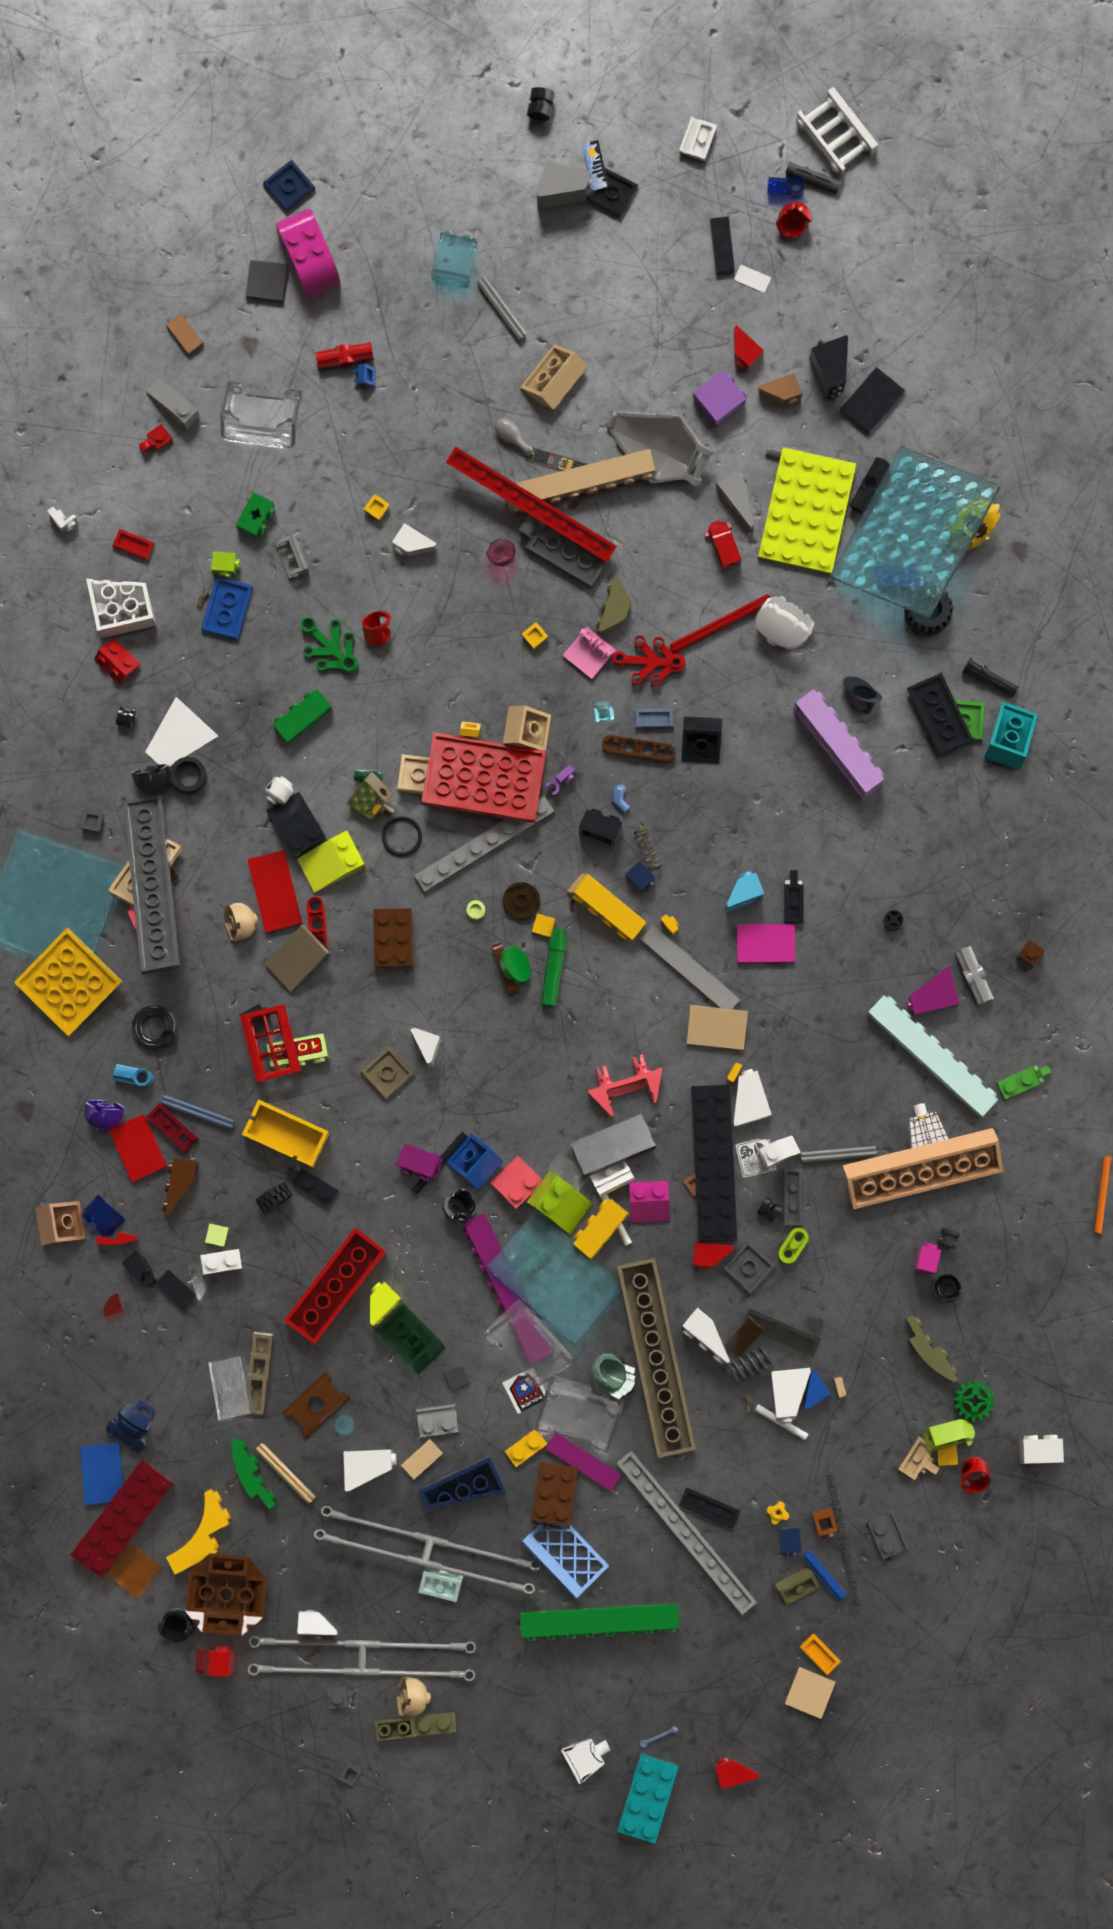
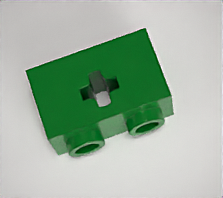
[236,492,276,539]

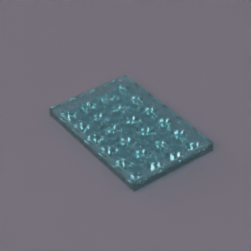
[486,1210,622,1345]

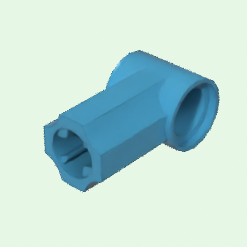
[113,1064,153,1088]

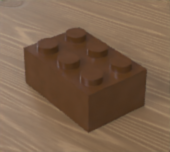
[373,908,414,969]
[531,1462,578,1529]

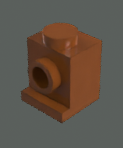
[811,1508,838,1539]

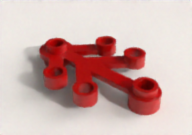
[612,635,686,686]

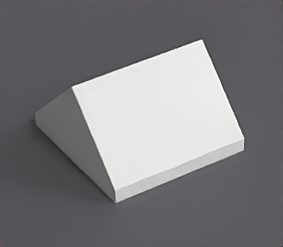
[410,1028,441,1068]

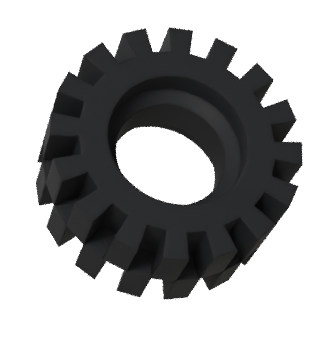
[255,1182,293,1214]

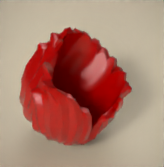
[776,201,813,238]

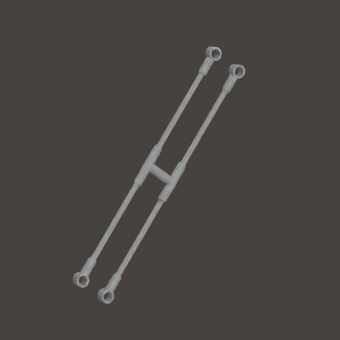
[314,1506,541,1597]
[248,1636,476,1681]

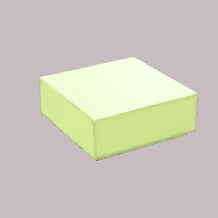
[205,1223,229,1247]

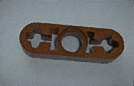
[491,941,519,996]

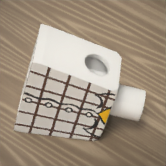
[908,1103,948,1148]

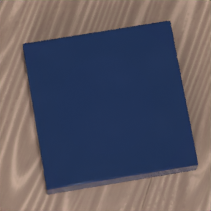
[263,160,315,212]

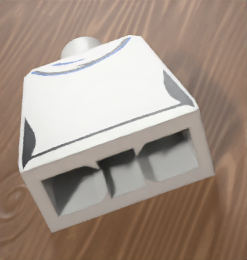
[561,1738,611,1784]

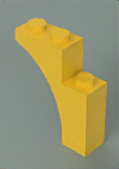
[166,1489,231,1575]

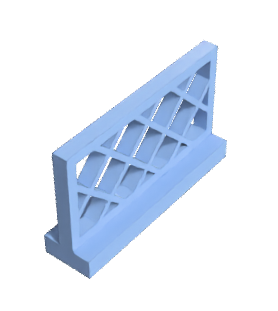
[521,1525,609,1600]

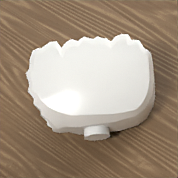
[755,596,815,650]

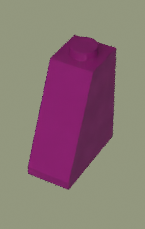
[906,967,959,1016]

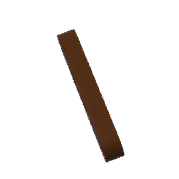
[602,735,675,762]

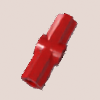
[315,342,374,369]

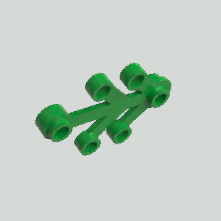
[301,617,359,674]

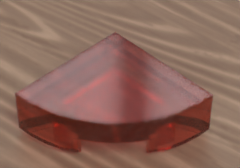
[104,1293,124,1317]

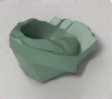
[590,1354,636,1400]

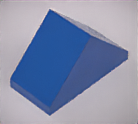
[803,1370,831,1409]

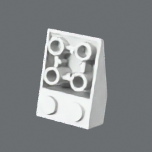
[682,1308,730,1364]

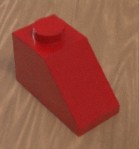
[733,325,764,371]
[692,1242,734,1271]
[714,1757,759,1789]

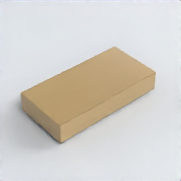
[401,1439,443,1479]

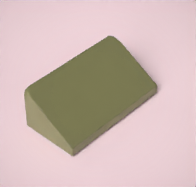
[775,1567,820,1606]

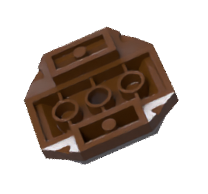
[185,1553,268,1636]

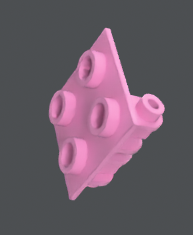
[562,627,616,679]

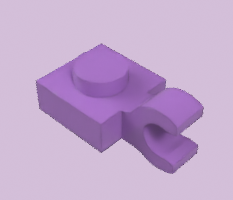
[545,765,575,796]

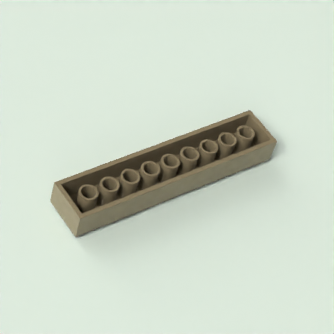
[617,1258,696,1458]

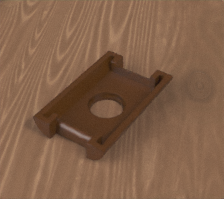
[283,1371,350,1438]

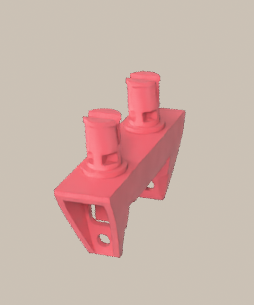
[588,1054,662,1117]

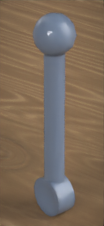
[640,1726,678,1748]

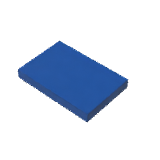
[201,576,253,640]
[80,1443,123,1505]

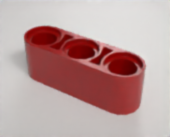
[306,896,328,949]

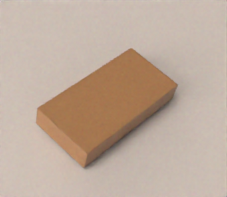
[166,314,204,355]

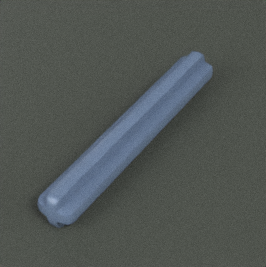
[161,1095,235,1130]

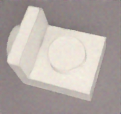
[47,507,78,533]

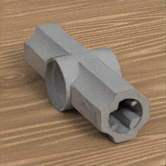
[955,946,994,1006]

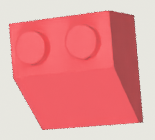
[490,1156,542,1210]

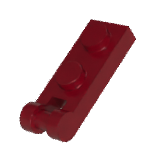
[146,1103,199,1153]

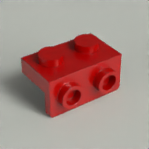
[94,638,140,685]

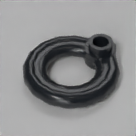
[132,1005,177,1050]

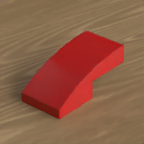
[96,1232,139,1246]

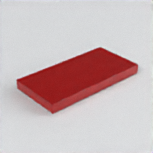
[247,850,303,933]

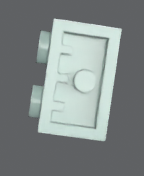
[419,1568,463,1602]

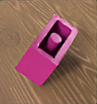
[914,1243,941,1275]

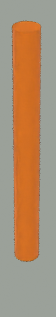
[1094,1156,1111,1234]

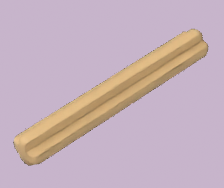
[256,1443,315,1504]

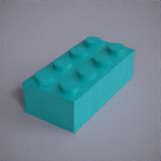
[617,1753,679,1843]

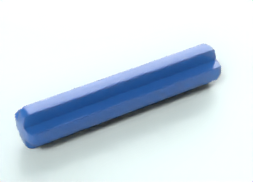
[802,1551,847,1601]

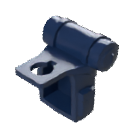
[106,1400,155,1453]

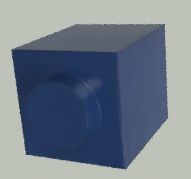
[625,861,655,893]
[779,1528,802,1557]

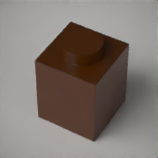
[1016,939,1045,969]

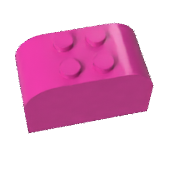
[275,208,341,298]

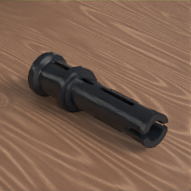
[962,657,1019,697]

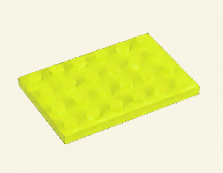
[758,447,856,574]

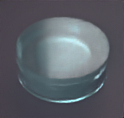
[335,1415,355,1434]

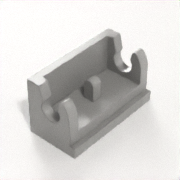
[276,534,309,579]

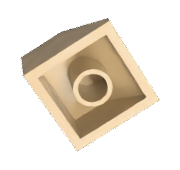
[503,705,551,751]

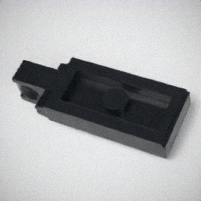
[784,870,804,923]
[286,1167,339,1207]

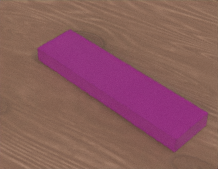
[545,1433,621,1491]

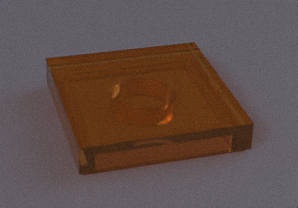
[107,1542,162,1598]

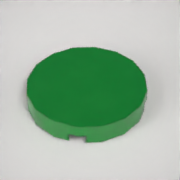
[500,946,531,984]

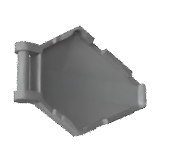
[606,412,714,485]

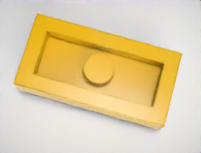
[505,1429,547,1467]

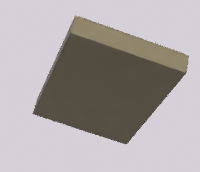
[265,925,330,992]

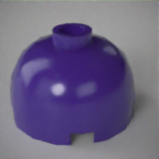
[85,1100,124,1132]

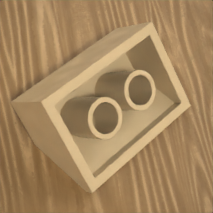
[520,344,587,410]

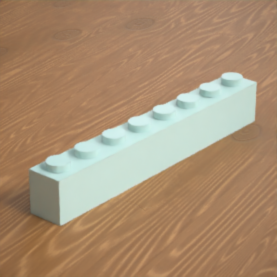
[867,995,998,1118]

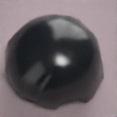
[932,1274,962,1303]

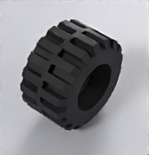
[904,585,953,636]

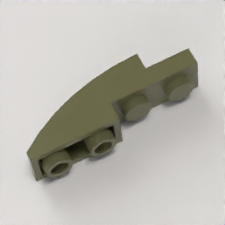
[905,1315,958,1383]
[375,1712,457,1741]

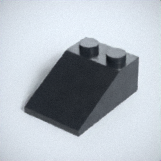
[266,792,327,860]

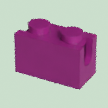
[396,1143,443,1182]

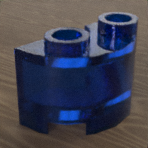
[81,1194,126,1237]

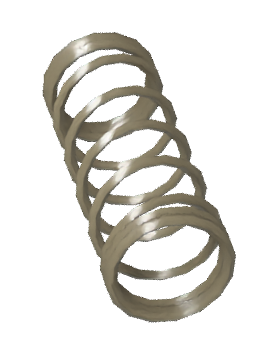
[634,827,662,871]

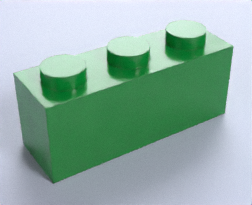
[273,689,333,745]

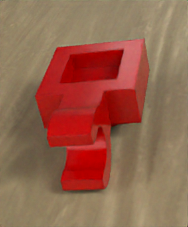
[139,424,173,454]

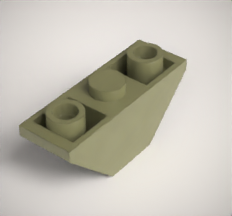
[596,577,631,635]

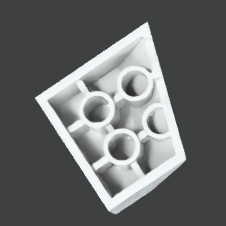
[86,579,156,638]

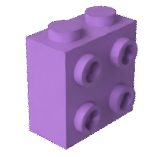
[693,370,746,426]

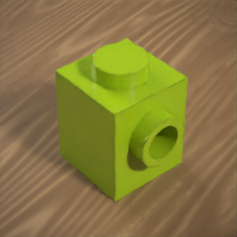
[211,551,240,578]

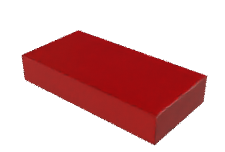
[112,529,155,561]

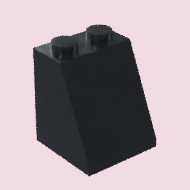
[809,335,848,399]

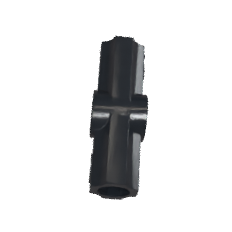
[849,457,891,514]

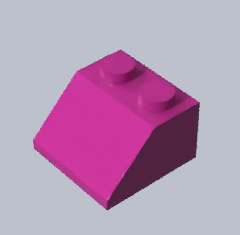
[629,1181,670,1223]

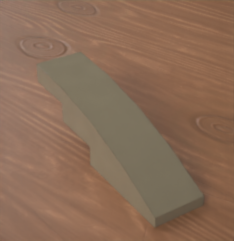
[244,1332,273,1415]

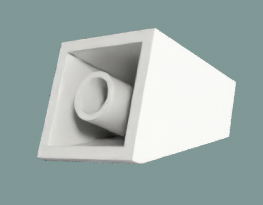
[344,1450,397,1491]

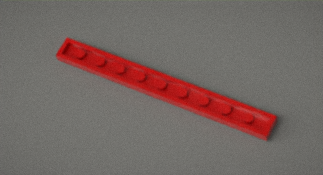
[445,446,617,562]

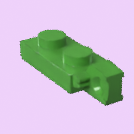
[997,1065,1051,1100]

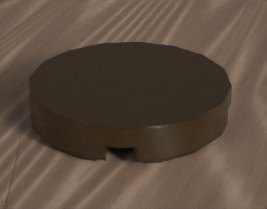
[503,882,541,920]

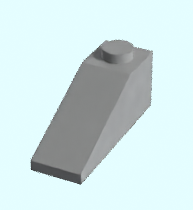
[146,378,199,429]
[716,470,754,531]

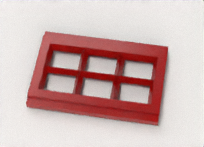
[240,1004,301,1083]

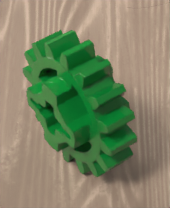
[953,1379,996,1422]

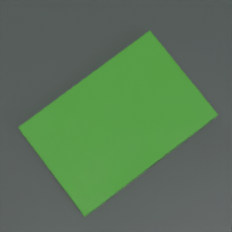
[925,700,985,741]

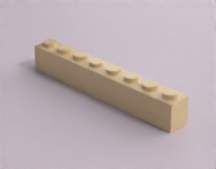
[507,449,656,513]

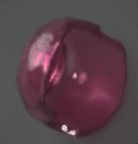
[486,539,516,567]

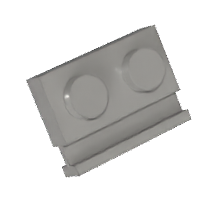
[416,1404,459,1438]

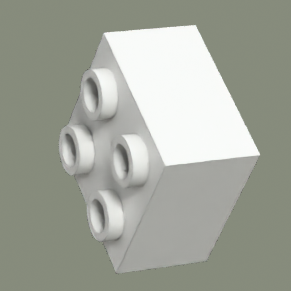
[1019,1435,1064,1464]

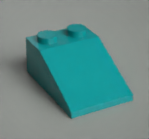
[984,701,1038,770]

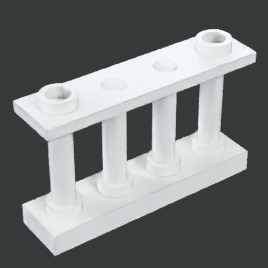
[796,87,878,176]

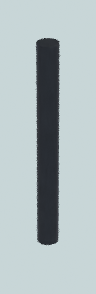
[411,1132,468,1194]

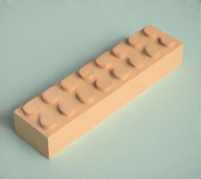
[843,1128,1004,1209]

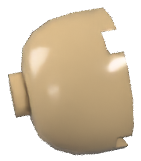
[224,903,258,942]
[397,1678,430,1717]

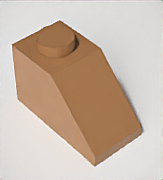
[758,373,802,405]

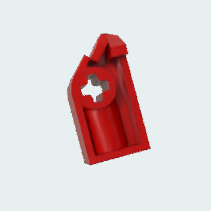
[704,520,742,571]

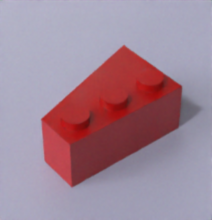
[195,1645,235,1676]

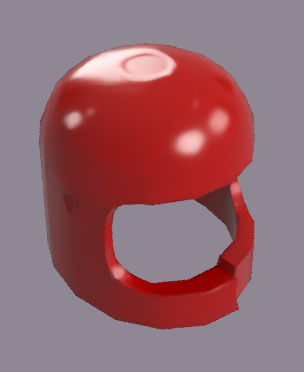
[362,611,391,647]
[960,1457,991,1493]

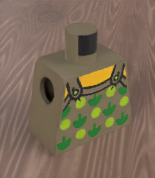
[347,772,395,819]

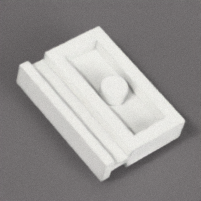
[679,117,717,162]
[589,1161,635,1197]

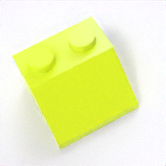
[370,1282,402,1327]

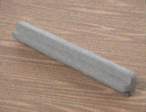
[477,277,526,340]
[800,1146,877,1163]

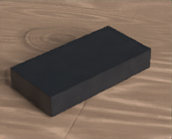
[155,1269,197,1310]

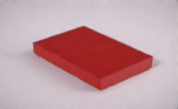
[109,1114,168,1183]

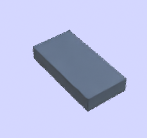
[635,708,673,729]

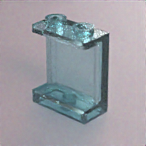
[431,231,478,287]

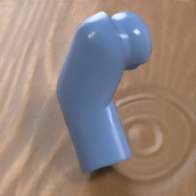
[612,784,630,814]

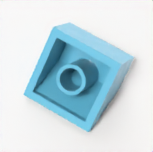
[725,871,764,912]

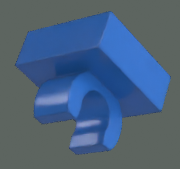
[354,364,375,387]

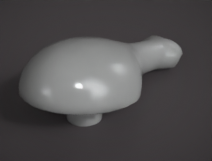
[495,418,533,456]

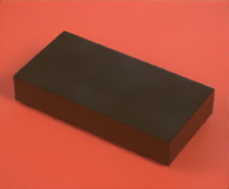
[725,1316,765,1357]

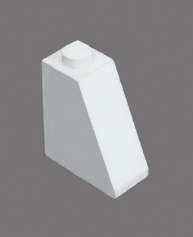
[733,1069,772,1128]
[758,1136,801,1170]
[771,1368,811,1424]

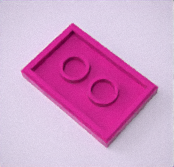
[737,924,795,963]

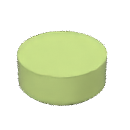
[466,900,486,920]

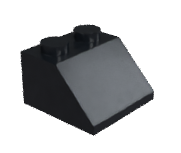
[681,716,722,763]
[579,809,623,847]

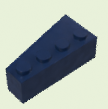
[418,1455,506,1509]

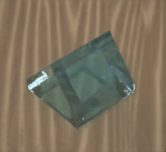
[593,700,614,721]

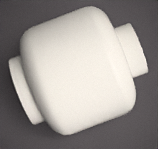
[265,776,293,805]

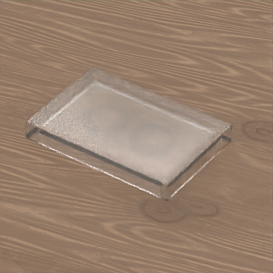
[209,1355,254,1420]

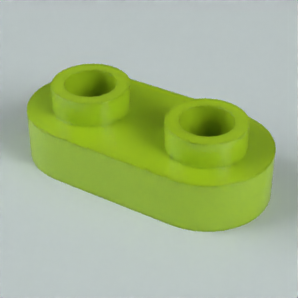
[778,1228,809,1264]

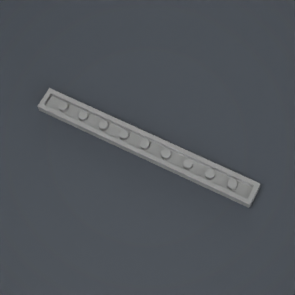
[617,1451,757,1615]

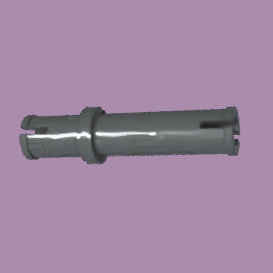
[785,161,842,193]

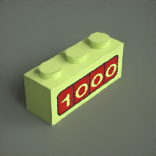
[266,1033,329,1070]

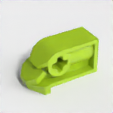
[923,1417,975,1452]

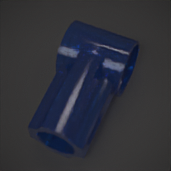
[767,177,804,199]

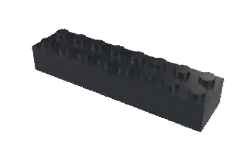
[690,1084,737,1242]

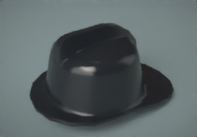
[843,676,883,714]

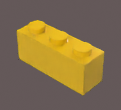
[573,1199,630,1259]

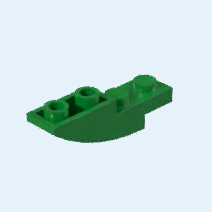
[232,1437,277,1509]

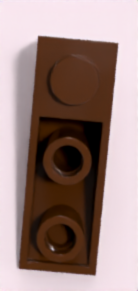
[163,1158,198,1217]

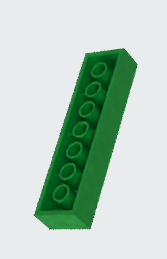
[520,1603,679,1641]

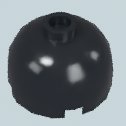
[131,764,170,796]

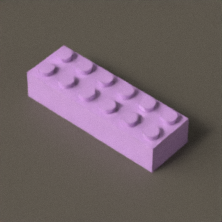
[794,689,884,799]

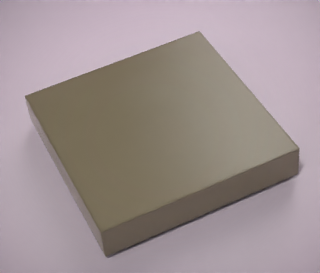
[360,1046,415,1100]

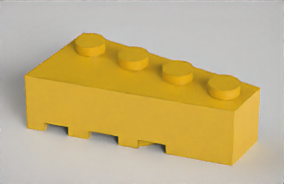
[567,874,646,940]

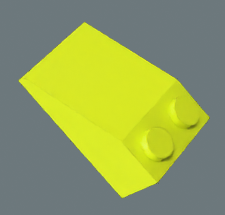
[297,831,366,893]

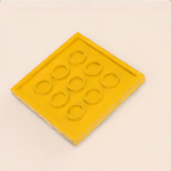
[14,928,123,1036]

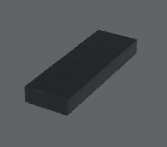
[710,216,735,274]
[679,1487,741,1528]

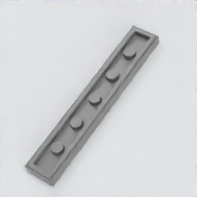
[641,925,740,1009]

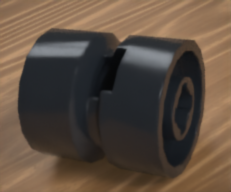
[527,87,555,121]

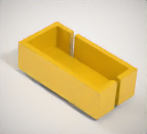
[242,1099,330,1168]

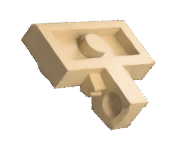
[898,1437,940,1480]

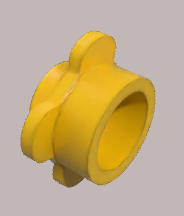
[767,1502,789,1524]

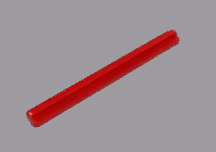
[669,594,771,653]

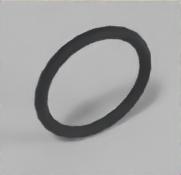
[382,816,422,856]

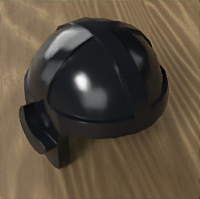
[442,1188,477,1224]
[158,1608,195,1643]

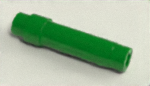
[541,928,568,1007]

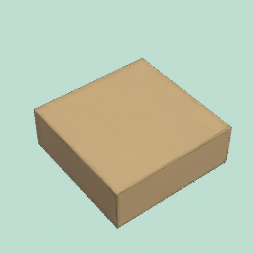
[833,1377,846,1398]

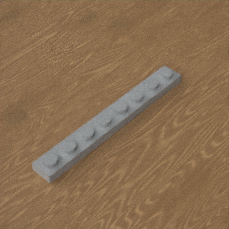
[414,796,554,892]

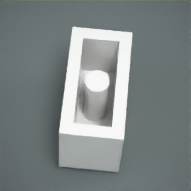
[199,1249,242,1276]

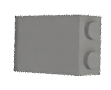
[537,160,593,209]

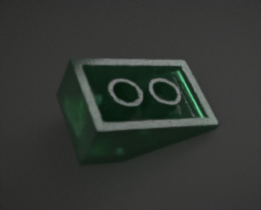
[376,1303,446,1375]

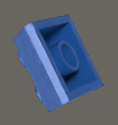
[446,1133,504,1190]

